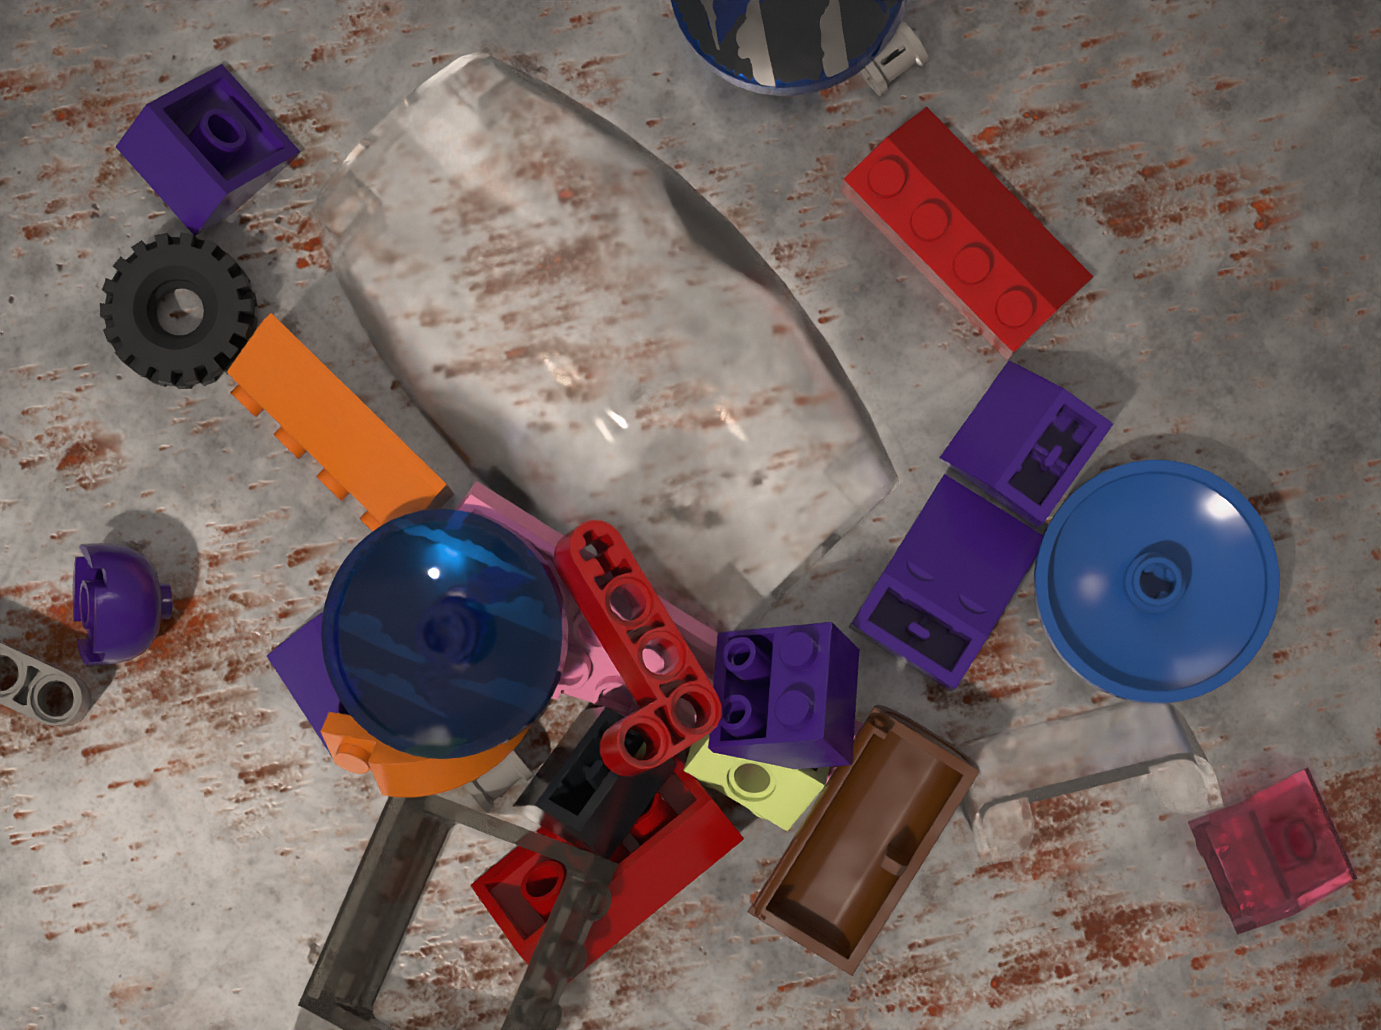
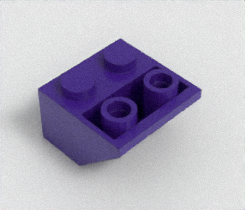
[939,360,1114,528]
[708,622,860,769]

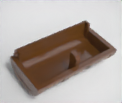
[747,704,980,976]

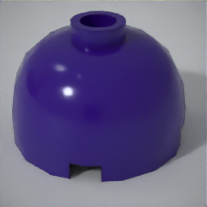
[72,543,172,665]

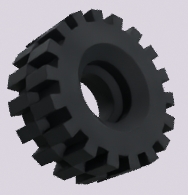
[100,232,258,389]

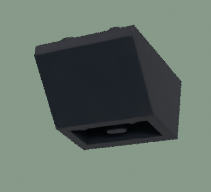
[512,706,677,863]

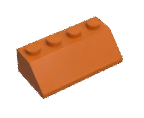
[227,313,454,539]

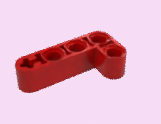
[554,520,722,777]

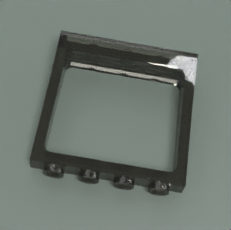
[298,794,618,1030]

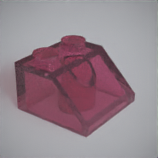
[1188,767,1358,935]

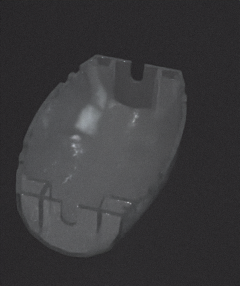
[310,51,901,632]

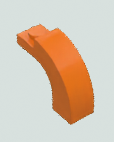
[320,652,536,797]

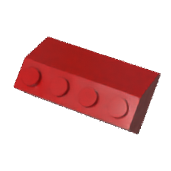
[840,106,1093,361]
[470,755,744,994]

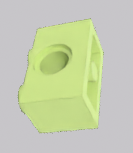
[684,734,830,832]

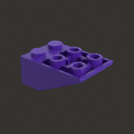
[848,474,1043,691]

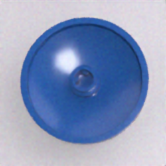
[1034,460,1280,704]

